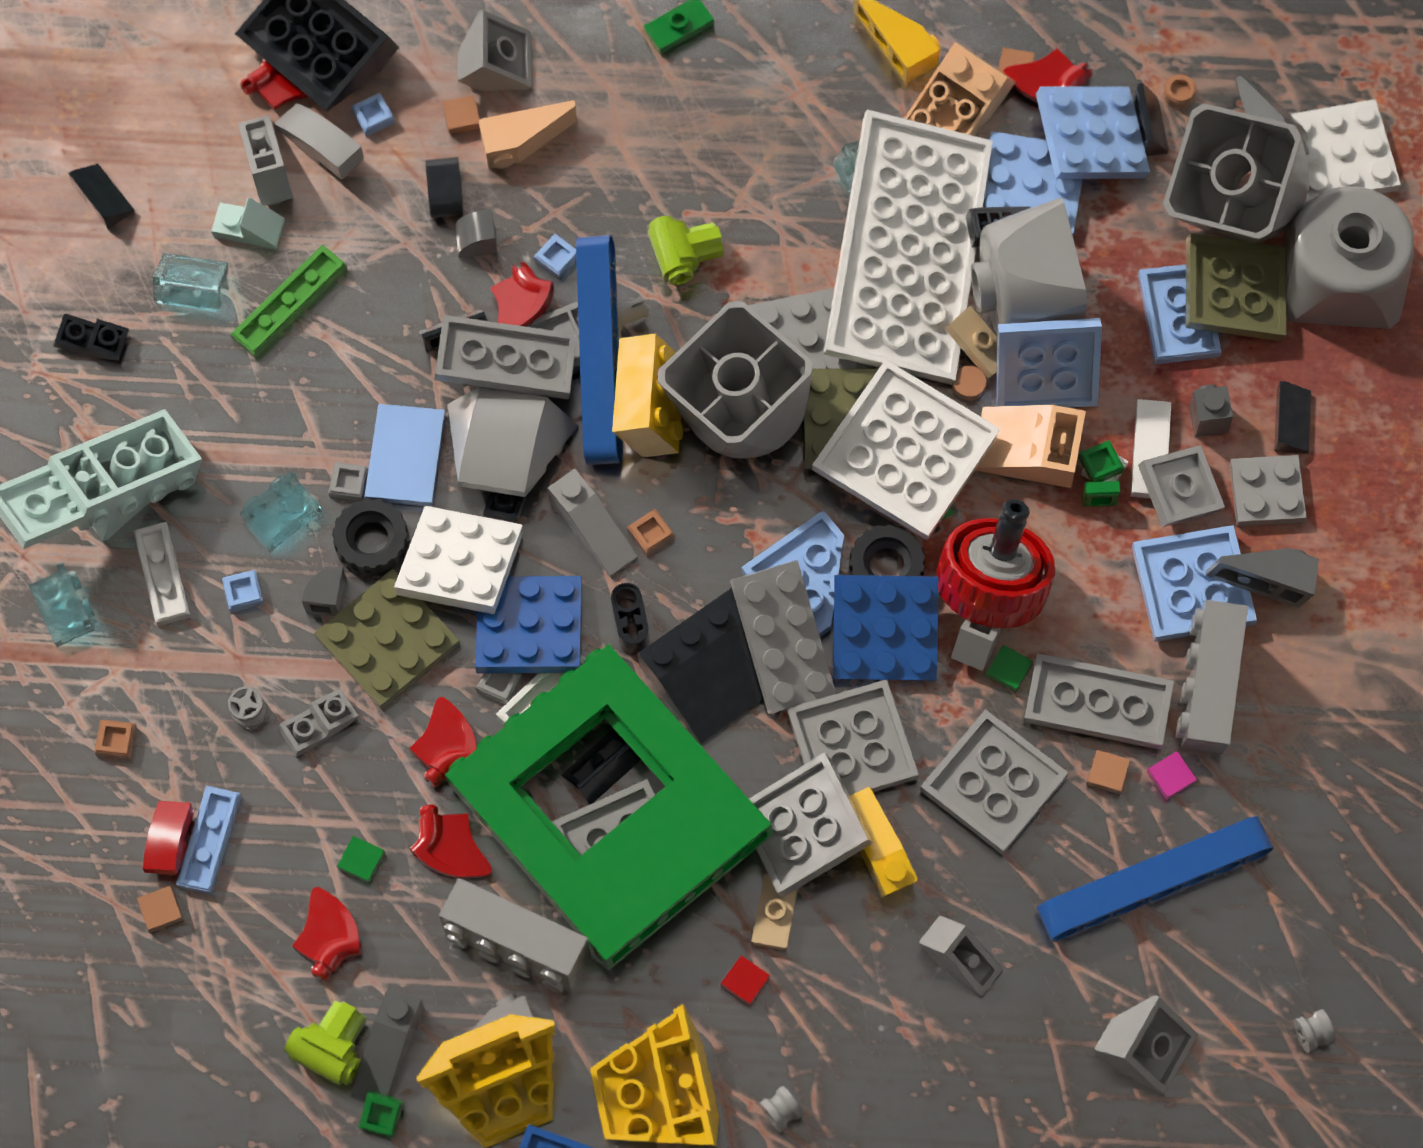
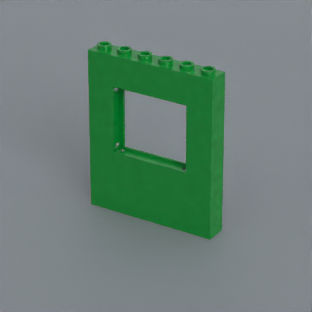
[445,644,773,970]

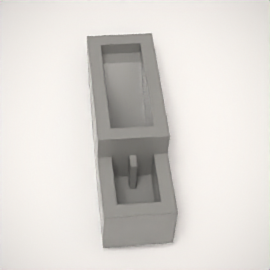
[274,103,364,180]

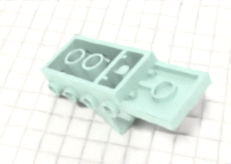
[0,409,202,549]

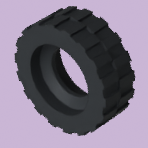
[332,498,410,578]
[849,524,925,576]

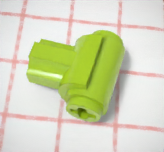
[648,215,724,286]
[284,1001,366,1086]

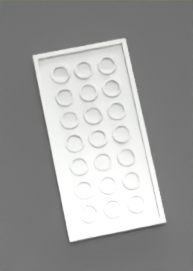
[824,110,993,385]

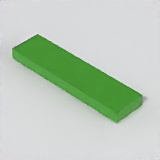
[230,244,347,359]

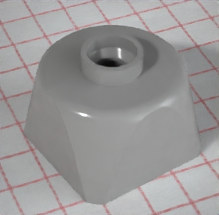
[1163,103,1310,244]
[1285,187,1414,329]
[971,198,1087,337]
[658,301,812,459]

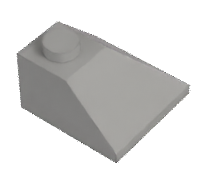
[457,10,532,92]
[1094,995,1198,1095]

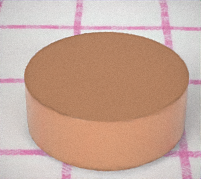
[1163,74,1197,109]
[952,366,986,401]

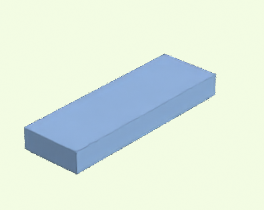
[176,785,242,895]

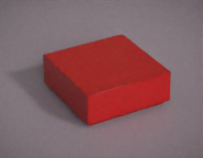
[720,955,770,1007]

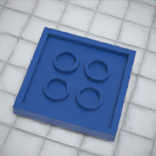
[833,575,938,680]
[475,576,582,674]

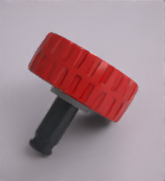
[936,499,1056,629]

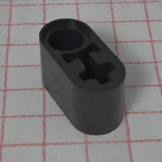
[425,157,464,218]
[611,583,650,655]

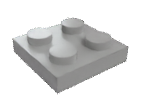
[1138,445,1225,528]
[1229,455,1306,527]

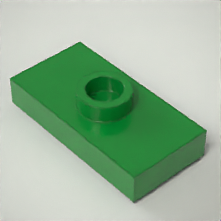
[643,0,714,55]

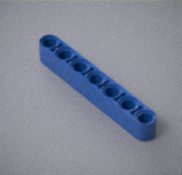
[576,235,623,465]
[1036,816,1274,942]

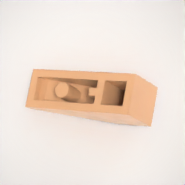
[478,100,577,169]

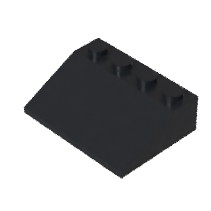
[235,0,399,112]
[638,588,764,745]

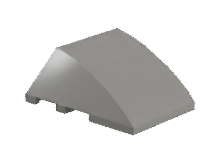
[447,387,579,497]

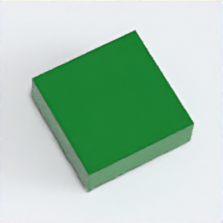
[1078,440,1124,482]
[1082,481,1120,507]
[986,645,1033,693]
[337,836,385,884]
[358,1091,404,1138]

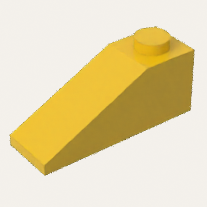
[854,0,941,84]
[850,787,918,898]

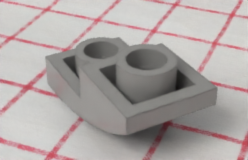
[278,688,358,757]

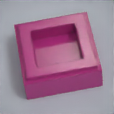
[1147,751,1197,801]

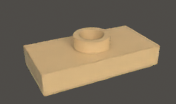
[944,305,998,379]
[752,874,798,951]

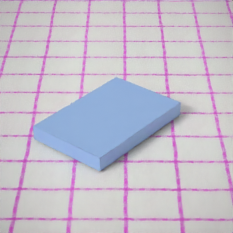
[1138,265,1222,364]
[365,404,446,507]

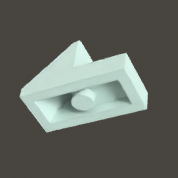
[211,198,285,249]

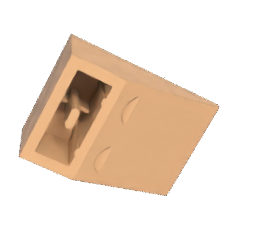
[904,42,1015,136]
[975,405,1086,488]

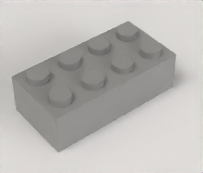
[1176,600,1248,754]
[439,877,591,993]

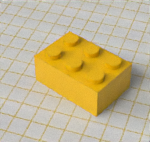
[612,333,683,457]

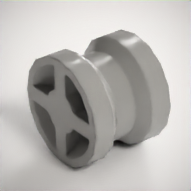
[228,686,266,728]
[1294,1009,1336,1053]
[759,1086,804,1133]

